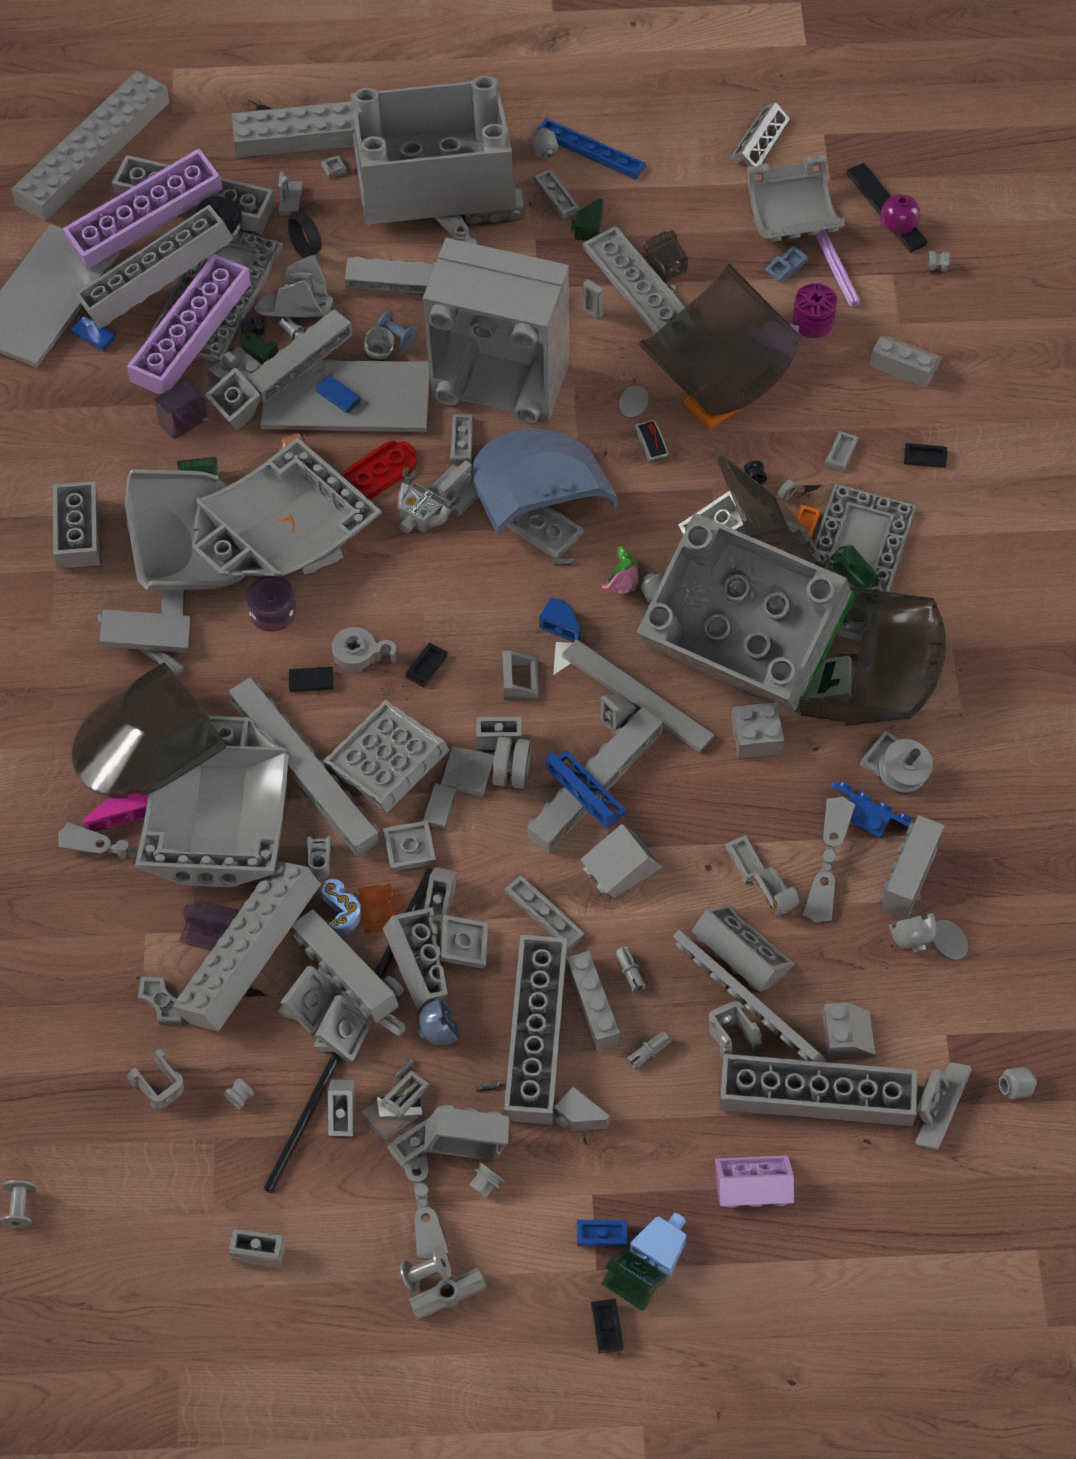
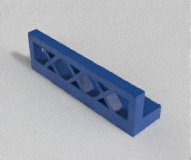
[546,750,626,829]

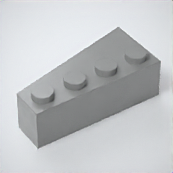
[383,907,447,1011]

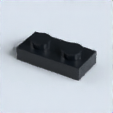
[591,1298,624,1354]

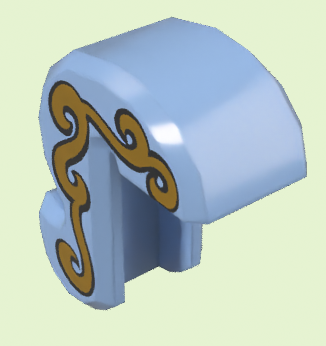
[321,879,361,937]

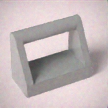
[502,651,539,700]

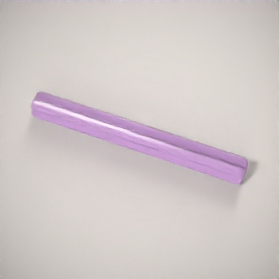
[815,229,860,307]

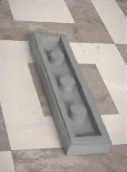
[504,875,585,952]

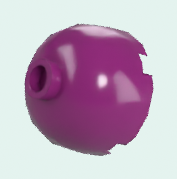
[880,194,920,234]

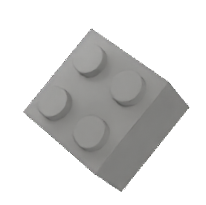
[731,702,784,759]

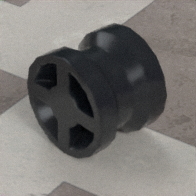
[743,460,767,487]

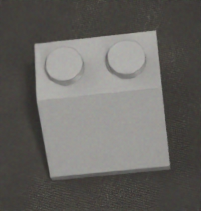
[205,367,261,431]
[822,1003,875,1059]

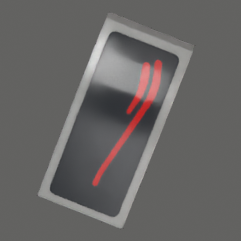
[635,419,669,462]

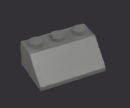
[870,335,942,388]

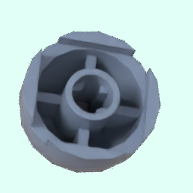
[417,998,461,1046]

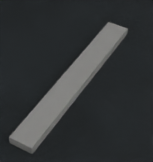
[562,639,714,753]

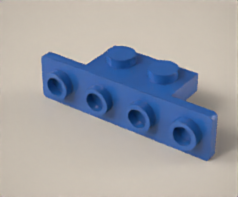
[831,780,912,838]

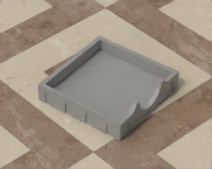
[323,699,449,813]

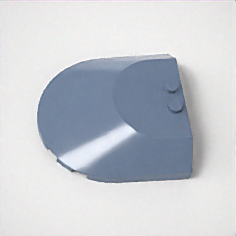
[472,429,618,535]

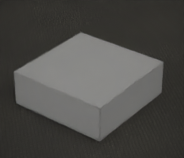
[321,155,347,179]

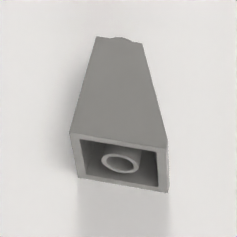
[581,824,663,898]

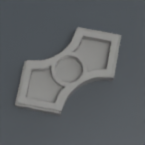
[138,976,183,1026]

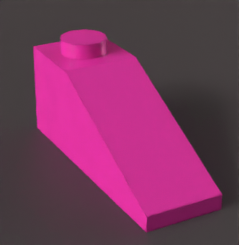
[82,782,148,832]

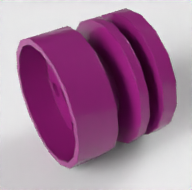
[792,283,837,338]

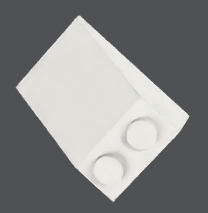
[678,490,758,536]

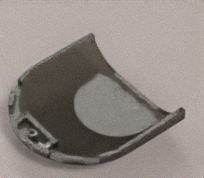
[72,662,226,798]

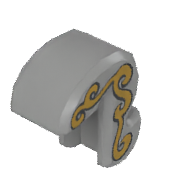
[753,867,799,917]

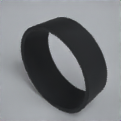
[288,214,322,258]

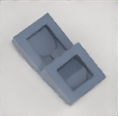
[764,245,808,282]

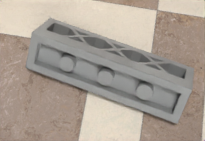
[730,102,790,167]

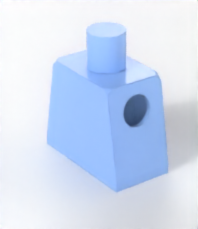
[630,1213,687,1277]

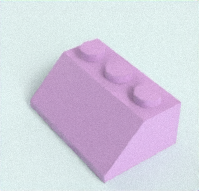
[715,1156,794,1208]

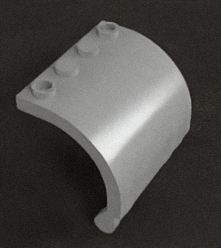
[747,154,845,242]

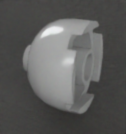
[889,913,937,953]

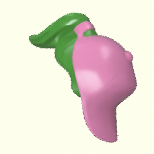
[601,546,639,594]

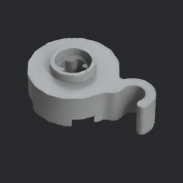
[332,627,397,673]

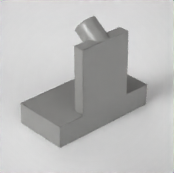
[278,172,304,216]

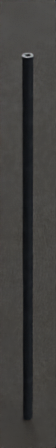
[264,868,433,1193]

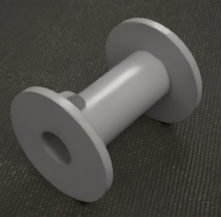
[0,1180,36,1229]
[400,1247,451,1292]

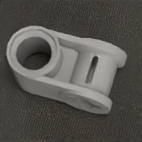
[307,836,332,881]

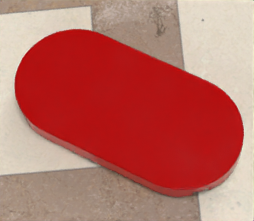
[343,441,417,500]

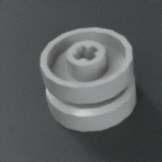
[493,737,531,789]

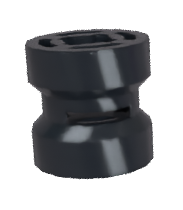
[239,314,265,339]

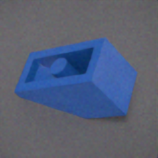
[539,597,581,642]

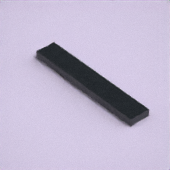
[847,163,927,252]

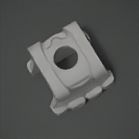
[708,1001,762,1060]
[127,1049,184,1111]

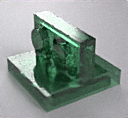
[601,1248,668,1311]

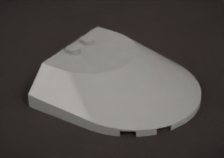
[125,469,245,591]

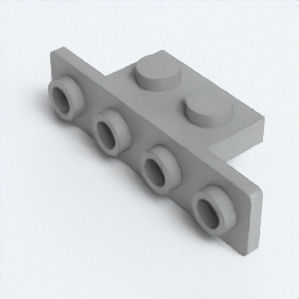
[916,1062,972,1150]

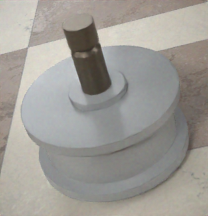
[878,739,933,793]

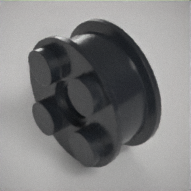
[195,196,242,237]

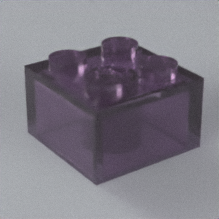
[154,378,207,440]

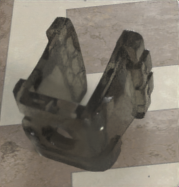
[643,230,688,283]

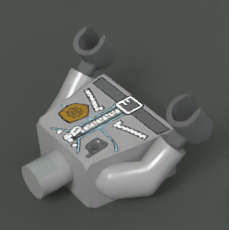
[397,467,460,534]

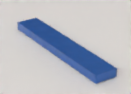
[536,118,646,180]

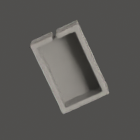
[424,1105,509,1161]

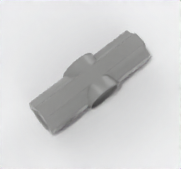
[409,1268,486,1320]

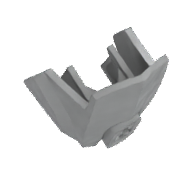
[254,255,334,317]

